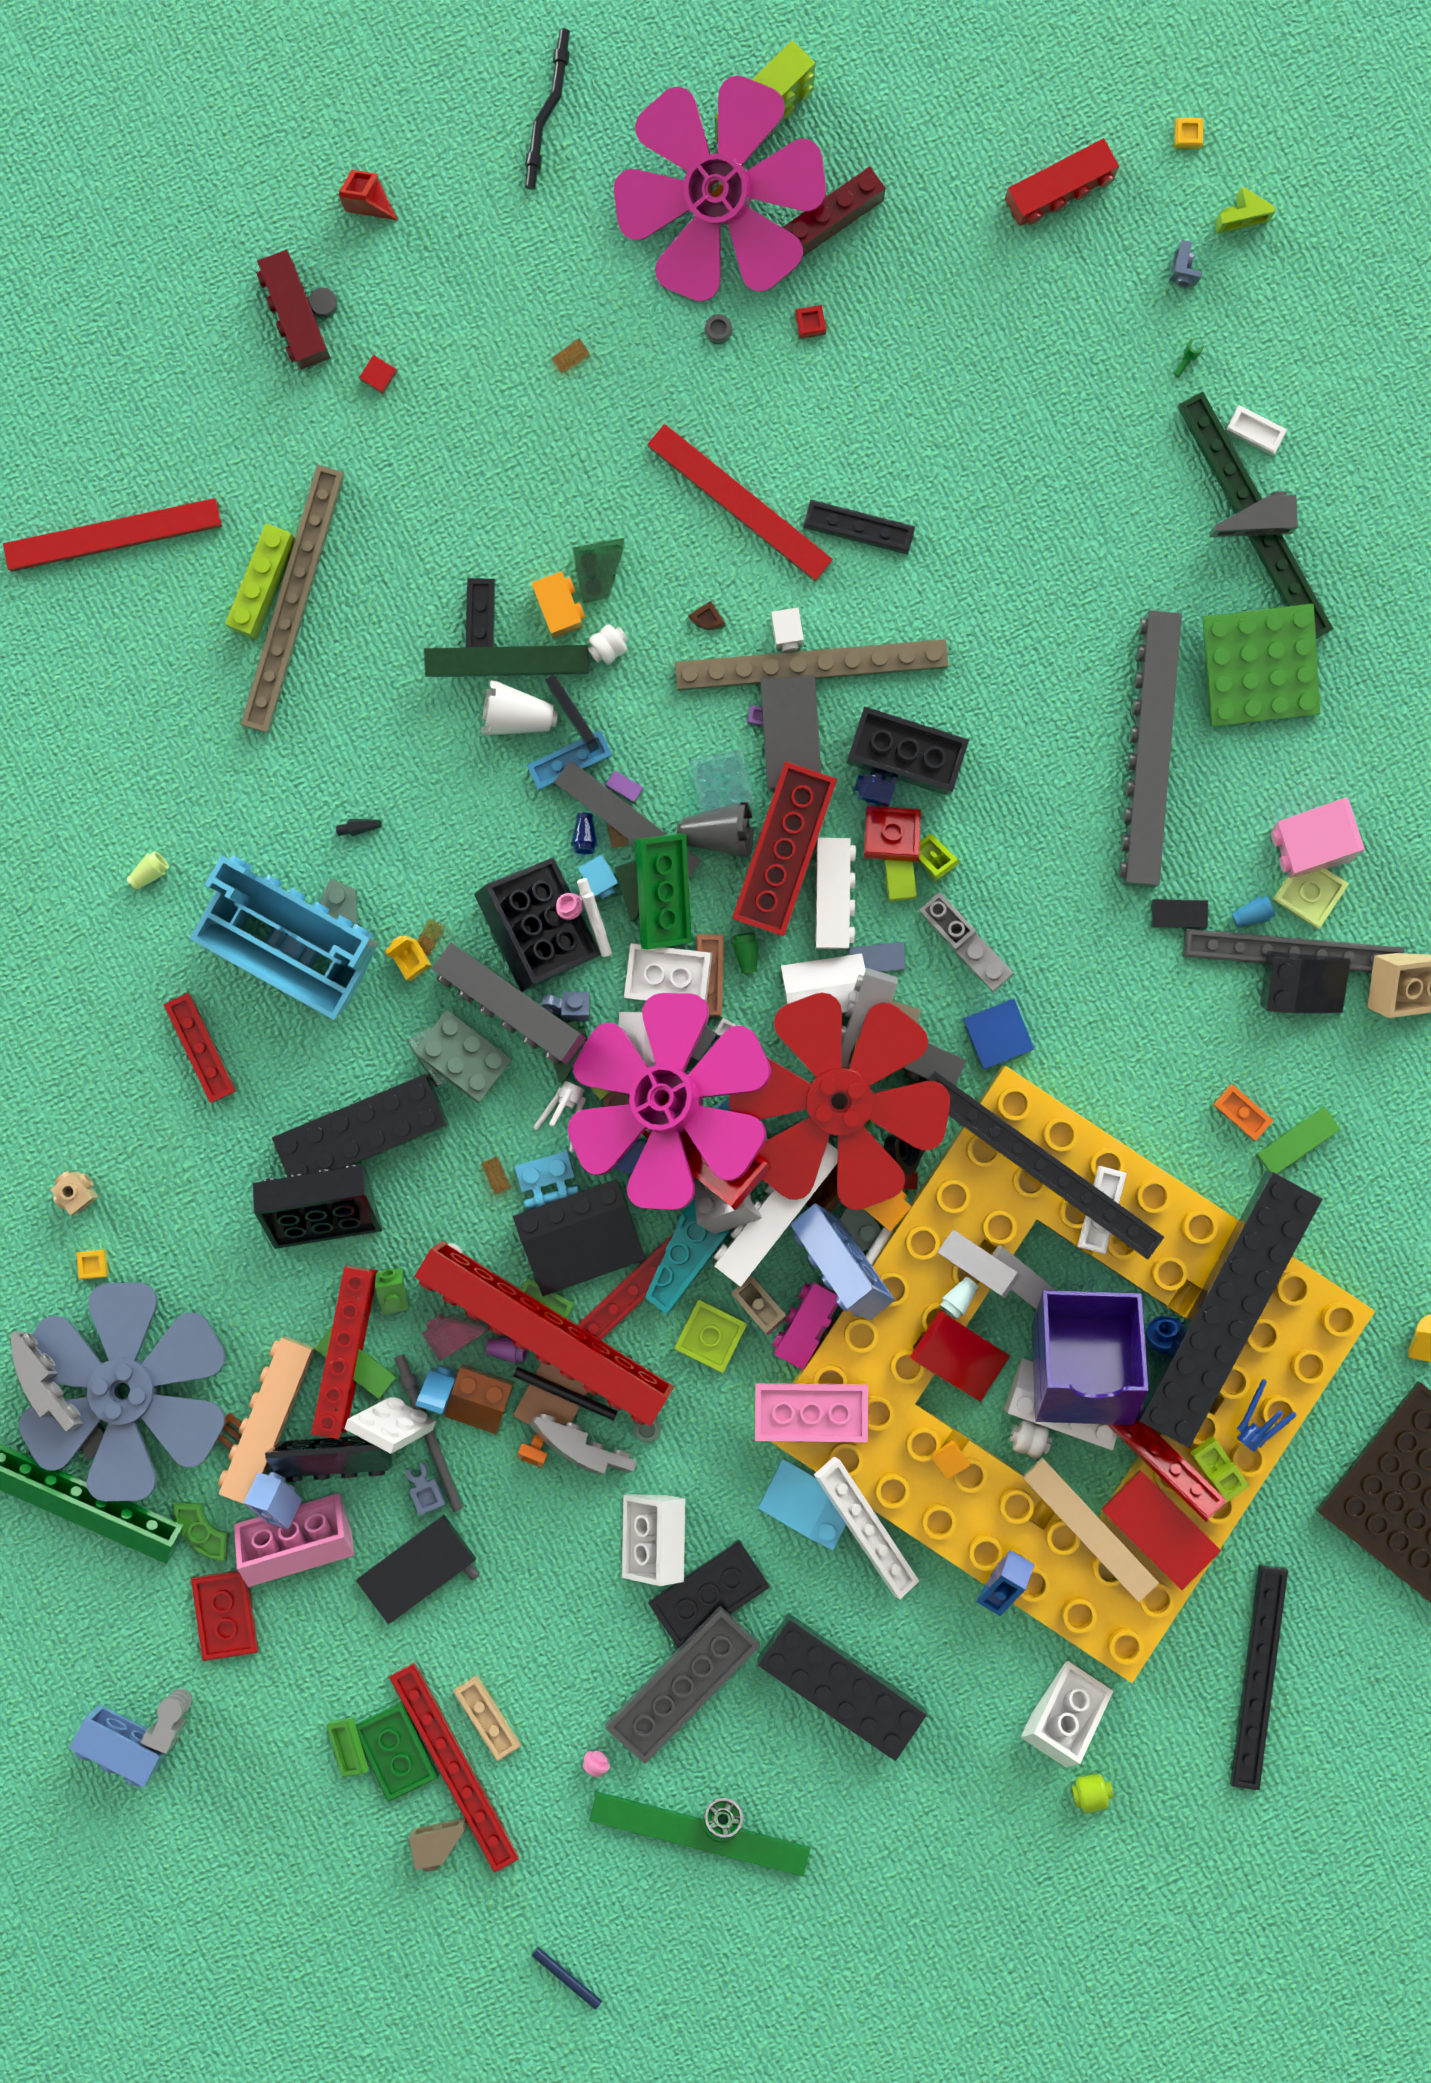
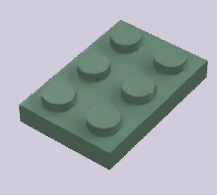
[412,1010,512,1103]

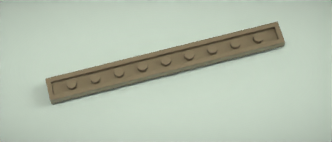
[241,465,345,734]
[675,639,948,691]

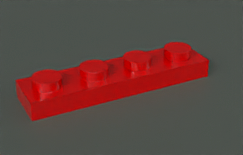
[163,993,237,1103]

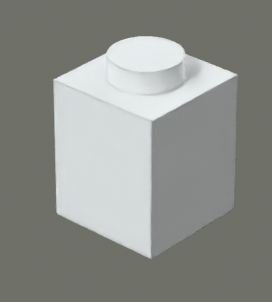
[771,608,804,652]

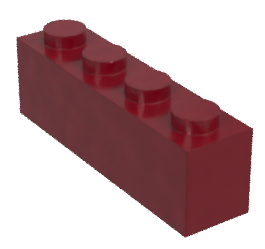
[782,166,886,257]
[256,249,331,370]

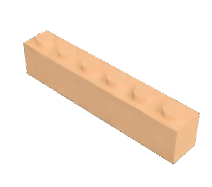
[218,1336,315,1504]

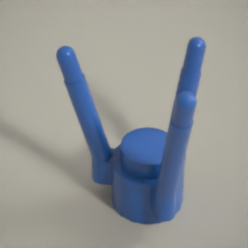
[1236,1379,1296,1452]

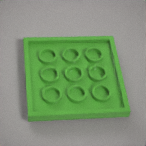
[1202,604,1320,726]

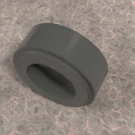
[309,287,338,317]
[705,314,732,344]

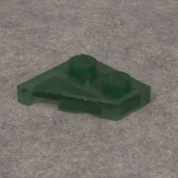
[572,538,625,603]

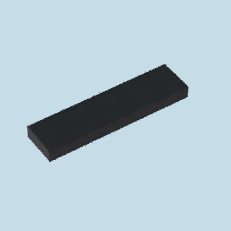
[803,499,915,555]

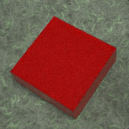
[795,305,826,339]
[359,355,397,394]

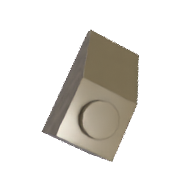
[408,1818,467,1872]

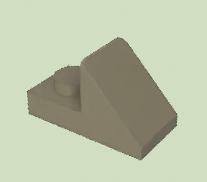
[731,1275,788,1335]

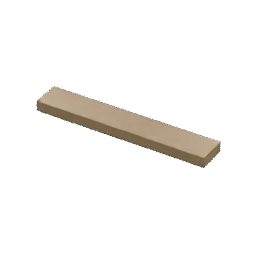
[1022,1458,1159,1602]

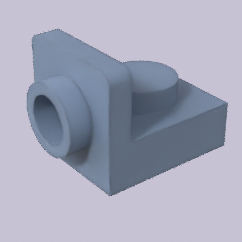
[1169,240,1202,288]

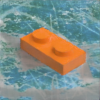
[1212,1084,1274,1141]

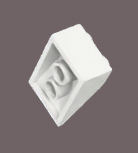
[1021,1661,1113,1768]

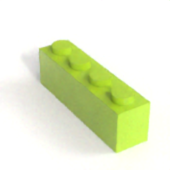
[225,523,295,641]

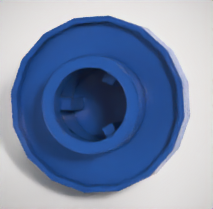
[1146,1316,1183,1354]

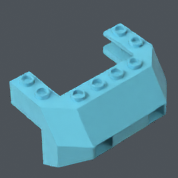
[189,855,378,1020]

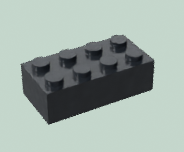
[846,706,969,796]

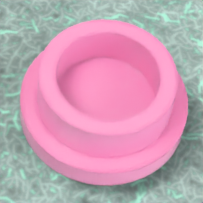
[556,893,583,920]
[583,1751,610,1777]

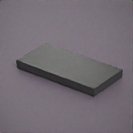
[760,675,821,789]

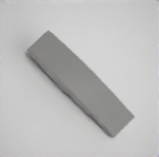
[992,1245,1057,1310]

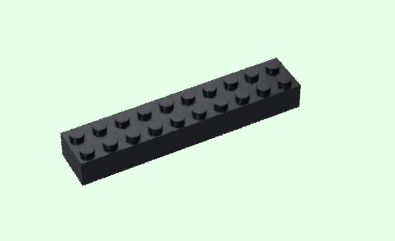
[1136,1171,1323,1448]

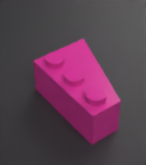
[772,1279,839,1370]

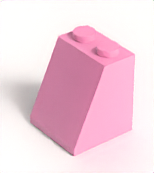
[1271,797,1365,878]

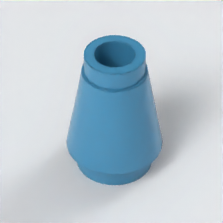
[1231,896,1275,928]

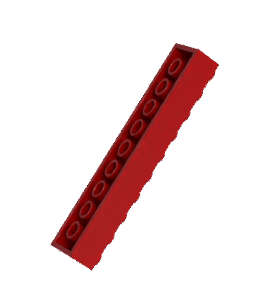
[414,1241,675,1426]

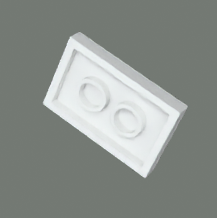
[624,943,713,1002]
[344,1397,436,1454]

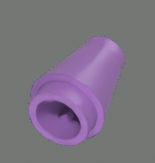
[486,1338,528,1364]

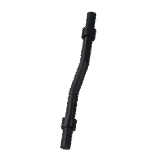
[525,28,570,190]

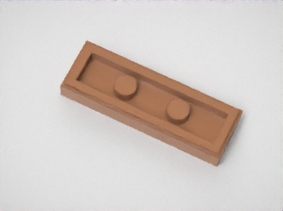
[696,934,724,1017]

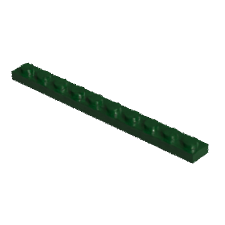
[1177,392,1333,639]

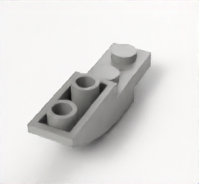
[919,892,1014,993]
[11,1331,83,1432]
[530,1414,637,1475]

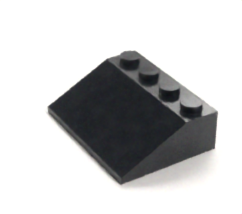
[474,857,601,992]
[253,1165,382,1249]
[513,1179,646,1296]
[265,1436,392,1482]

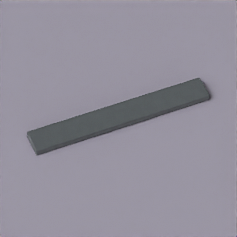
[1183,929,1404,973]

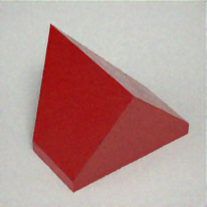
[339,170,398,220]

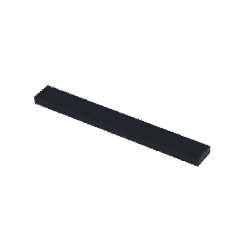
[1230,1564,1288,1790]

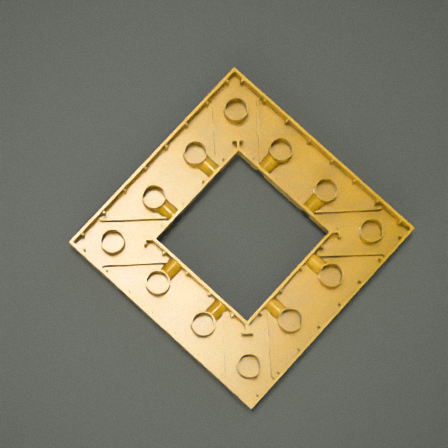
[770,1066,1375,1683]

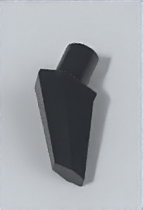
[336,819,382,836]

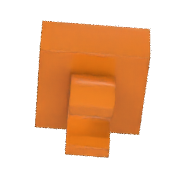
[517,1435,548,1469]

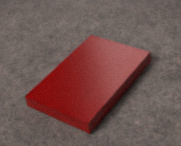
[191,1570,259,1661]

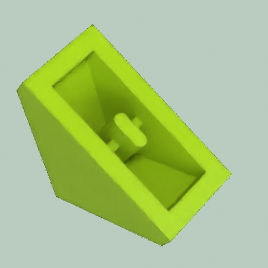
[918,833,960,883]

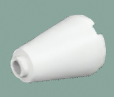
[481,680,558,735]

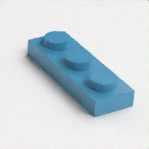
[527,730,613,791]

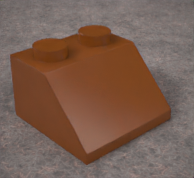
[445,1364,515,1435]

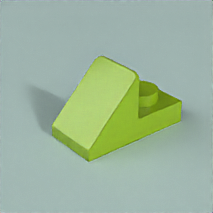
[1214,187,1276,234]

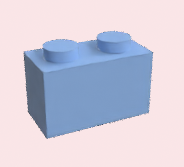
[244,1472,302,1530]

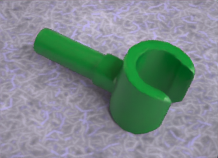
[1174,338,1204,378]

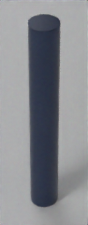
[531,1947,602,2010]

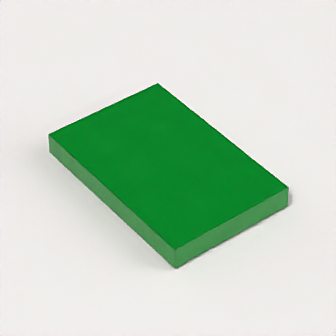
[355,1701,439,1802]

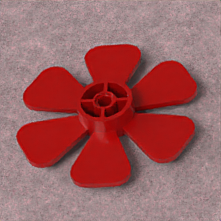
[729,992,950,1210]

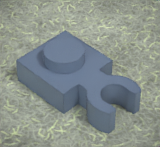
[406,1462,446,1516]

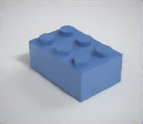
[69,1704,166,1787]

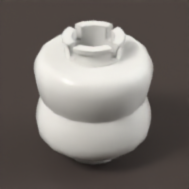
[588,625,629,665]
[1009,1420,1052,1459]

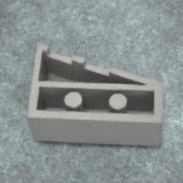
[693,1176,762,1234]

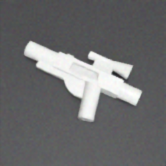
[577,878,612,957]

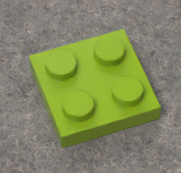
[674,1299,747,1373]

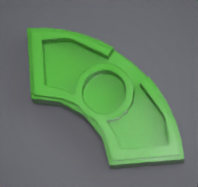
[174,1502,229,1562]

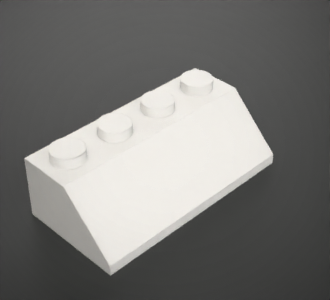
[1004,1357,1118,1450]

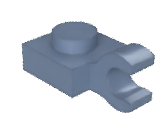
[542,992,590,1021]

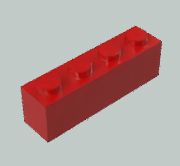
[1005,138,1119,226]

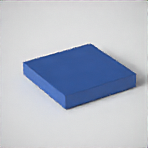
[963,999,1034,1069]

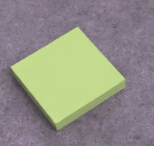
[1272,869,1349,930]

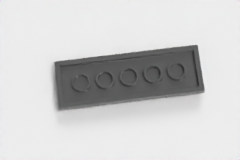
[605,1606,760,1764]

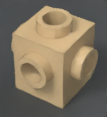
[50,1171,99,1215]

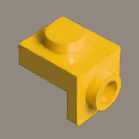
[384,936,432,982]

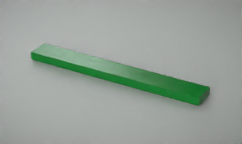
[589,1791,810,1876]

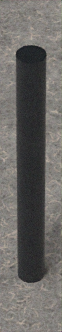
[513,1366,618,1421]

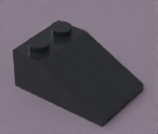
[1260,951,1351,1013]

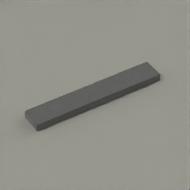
[554,760,701,877]

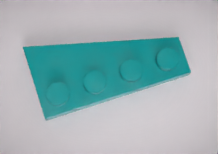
[645,1197,734,1315]

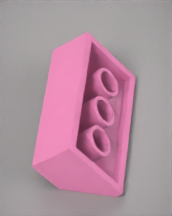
[234,1493,354,1587]

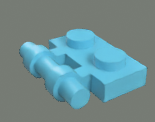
[515,1151,579,1211]

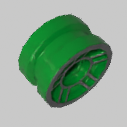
[702,1798,743,1843]

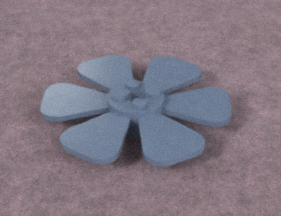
[19,1282,226,1501]

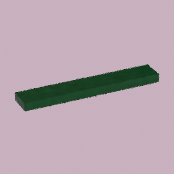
[424,645,589,677]

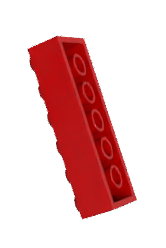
[731,761,837,936]

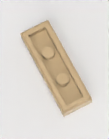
[453,1675,521,1762]

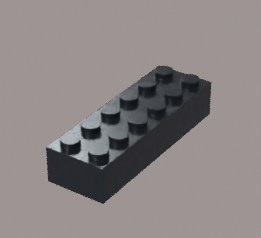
[271,1074,449,1177]
[757,1612,927,1762]

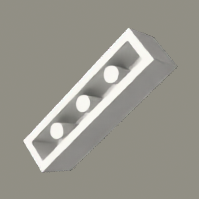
[815,838,856,950]

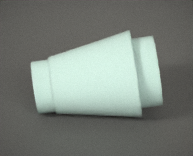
[939,1277,979,1320]

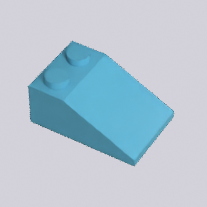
[758,1458,846,1550]

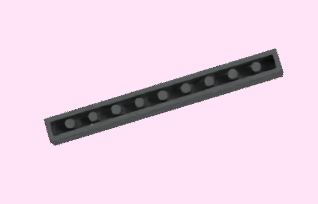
[1119,610,1182,888]

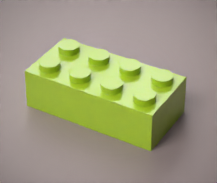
[715,40,816,142]

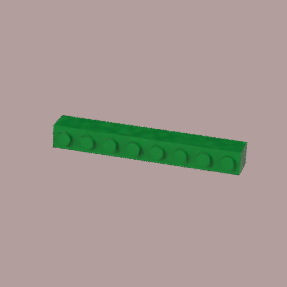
[0,1444,184,1564]

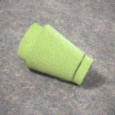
[127,851,169,890]

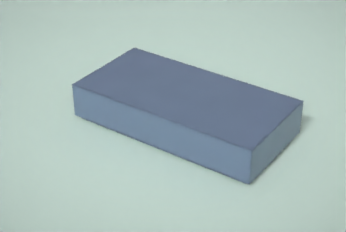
[849,942,906,972]

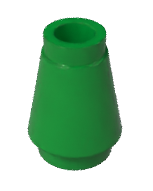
[732,933,759,973]

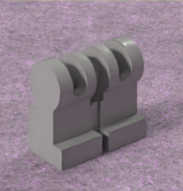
[141,1688,193,1754]

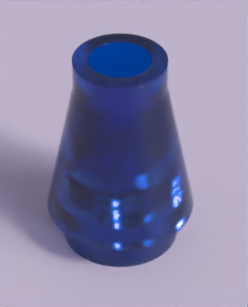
[571,812,598,855]

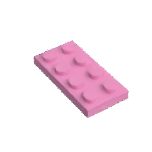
[755,1383,868,1442]

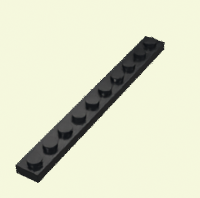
[928,1071,1164,1260]

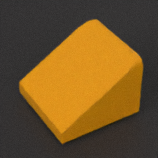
[931,1440,971,1479]

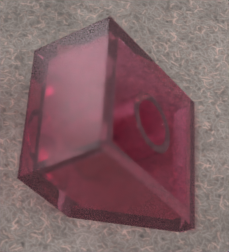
[422,1313,490,1361]

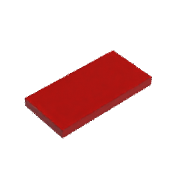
[909,1311,1010,1402]
[1101,1470,1221,1590]

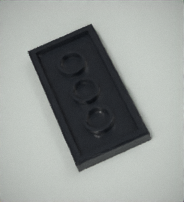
[356,1514,477,1625]
[648,1540,770,1648]

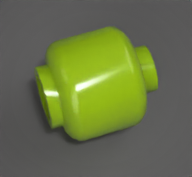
[1071,1773,1114,1814]

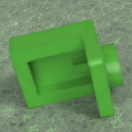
[375,1268,410,1315]

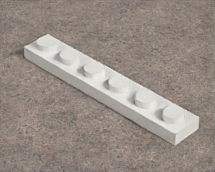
[814,1457,919,1599]

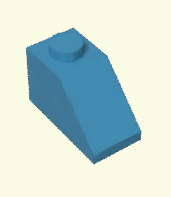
[415,1365,457,1414]

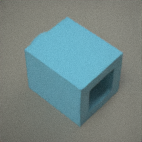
[578,855,619,900]

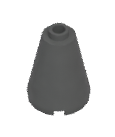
[677,802,754,857]

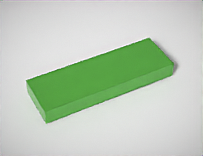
[1256,1107,1340,1174]
[314,1327,397,1399]

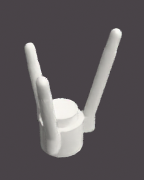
[534,1081,586,1153]

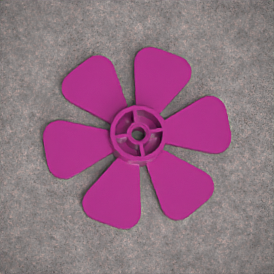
[614,75,827,301]
[567,993,771,1210]

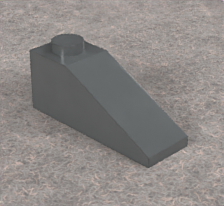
[1209,491,1298,537]

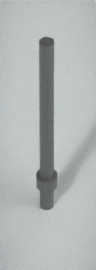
[394,1354,463,1512]

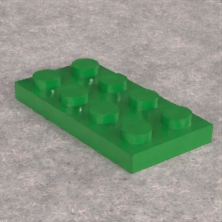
[635,833,692,950]

